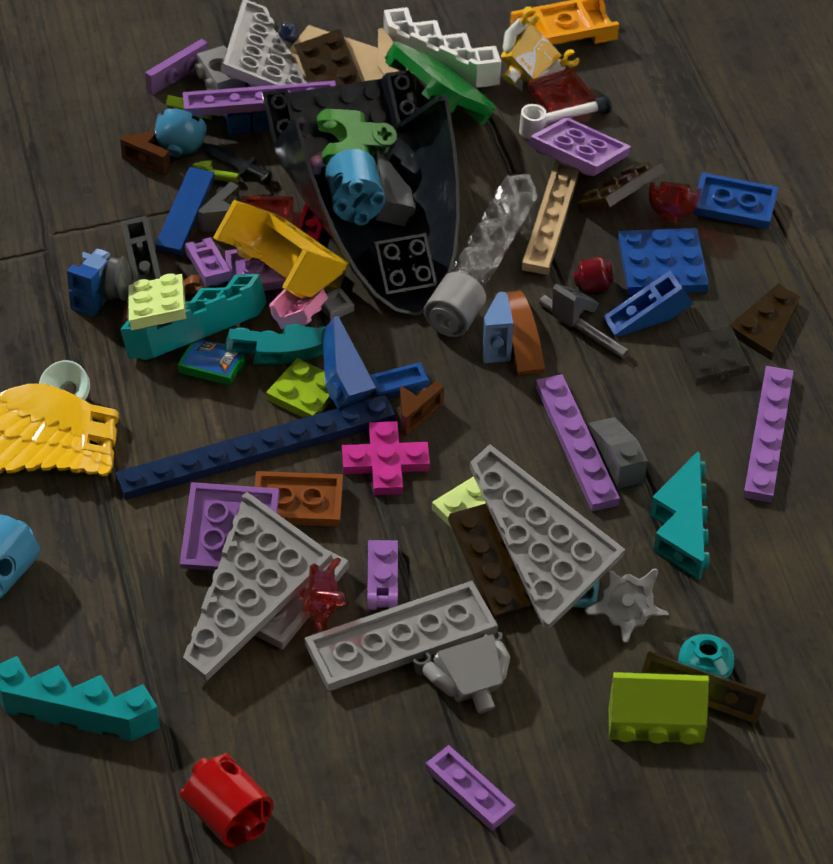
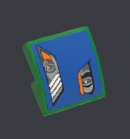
[178,339,250,386]

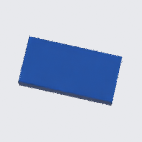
[370,362,430,399]

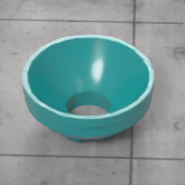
[678,634,734,678]

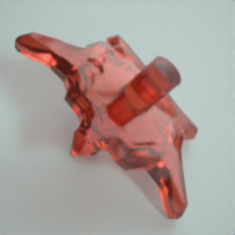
[300,558,349,633]

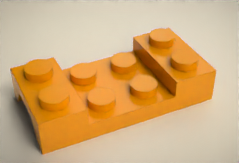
[510,0,619,45]

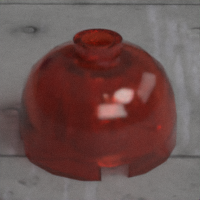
[648,181,702,222]

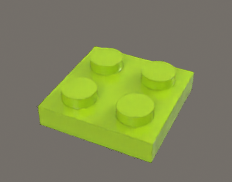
[266,358,332,418]

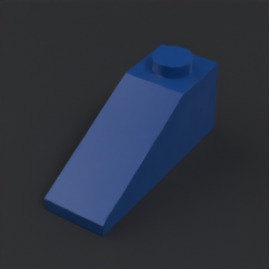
[603,270,693,337]
[323,317,376,408]

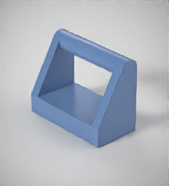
[482,292,514,363]

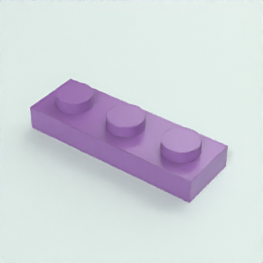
[425,745,516,831]

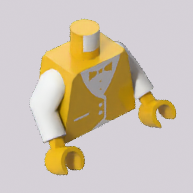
[501,7,579,85]

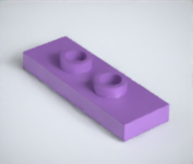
[145,39,208,95]

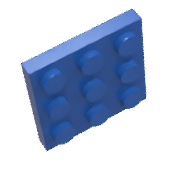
[618,228,709,295]

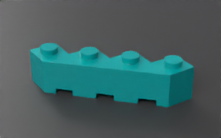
[121,274,267,360]
[0,656,160,741]

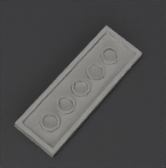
[305,581,498,691]

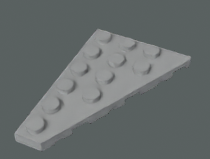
[220,0,307,87]
[183,492,333,681]

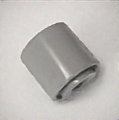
[424,272,486,337]

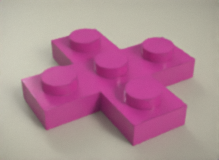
[342,421,430,495]

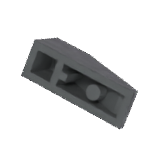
[373,150,416,226]
[121,216,161,282]
[588,417,648,489]

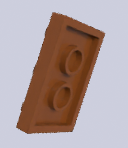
[255,471,343,527]

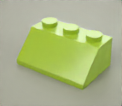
[608,672,709,744]

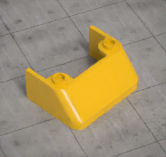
[213,200,348,299]

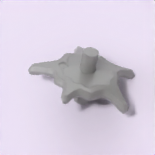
[585,569,669,643]

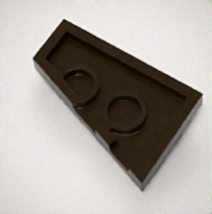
[728,283,800,360]

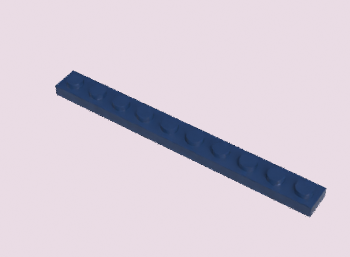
[115,395,395,500]

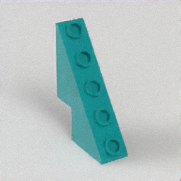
[650,452,709,580]

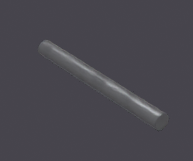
[539,295,629,359]

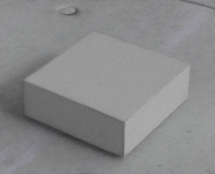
[321,288,354,321]

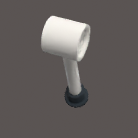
[519,94,612,140]

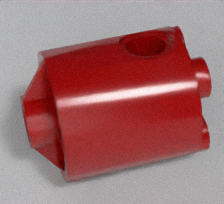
[179,753,274,847]

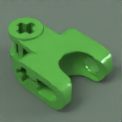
[317,109,397,165]

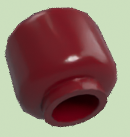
[573,257,614,294]

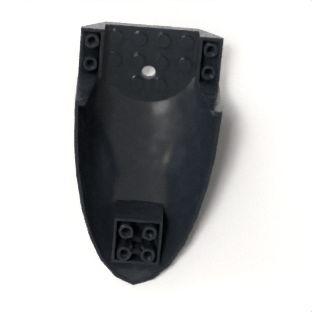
[262,70,460,317]

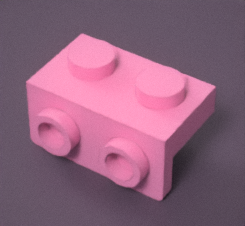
[269,289,328,329]

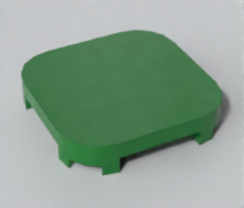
[385,41,496,125]

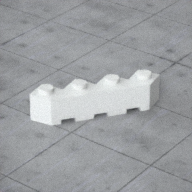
[384,7,501,88]

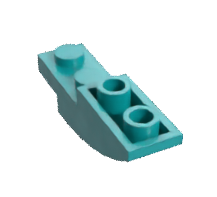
[226,324,326,365]

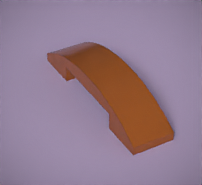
[494,290,545,376]

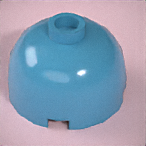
[155,109,207,157]

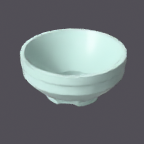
[39,360,90,401]

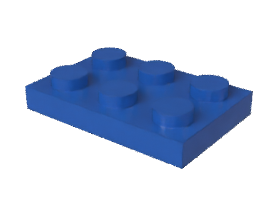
[691,172,778,229]

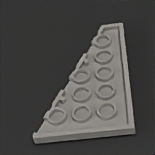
[470,444,625,630]

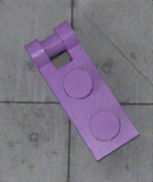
[184,237,232,286]
[367,540,398,610]

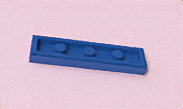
[155,167,215,256]

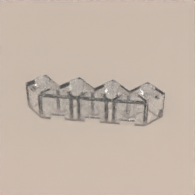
[453,174,538,286]

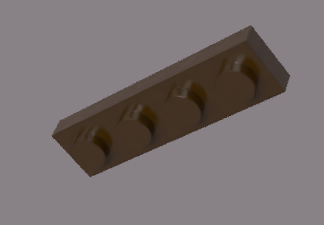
[641,651,767,724]

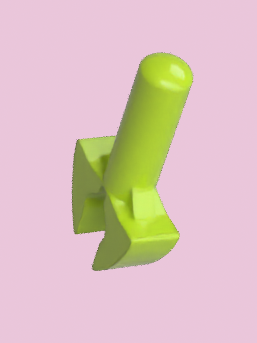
[193,161,240,183]

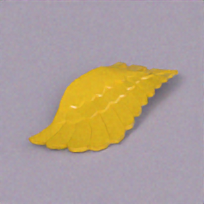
[0,384,119,476]

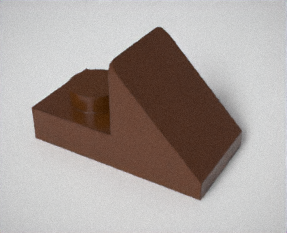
[120,131,170,176]
[400,381,444,436]

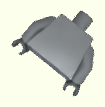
[413,632,510,714]

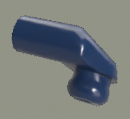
[278,22,298,43]

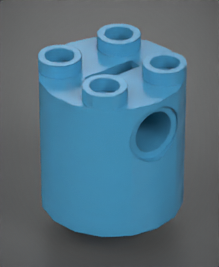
[326,149,386,225]
[0,514,41,598]

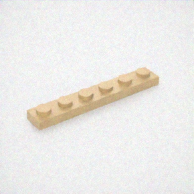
[522,159,580,275]

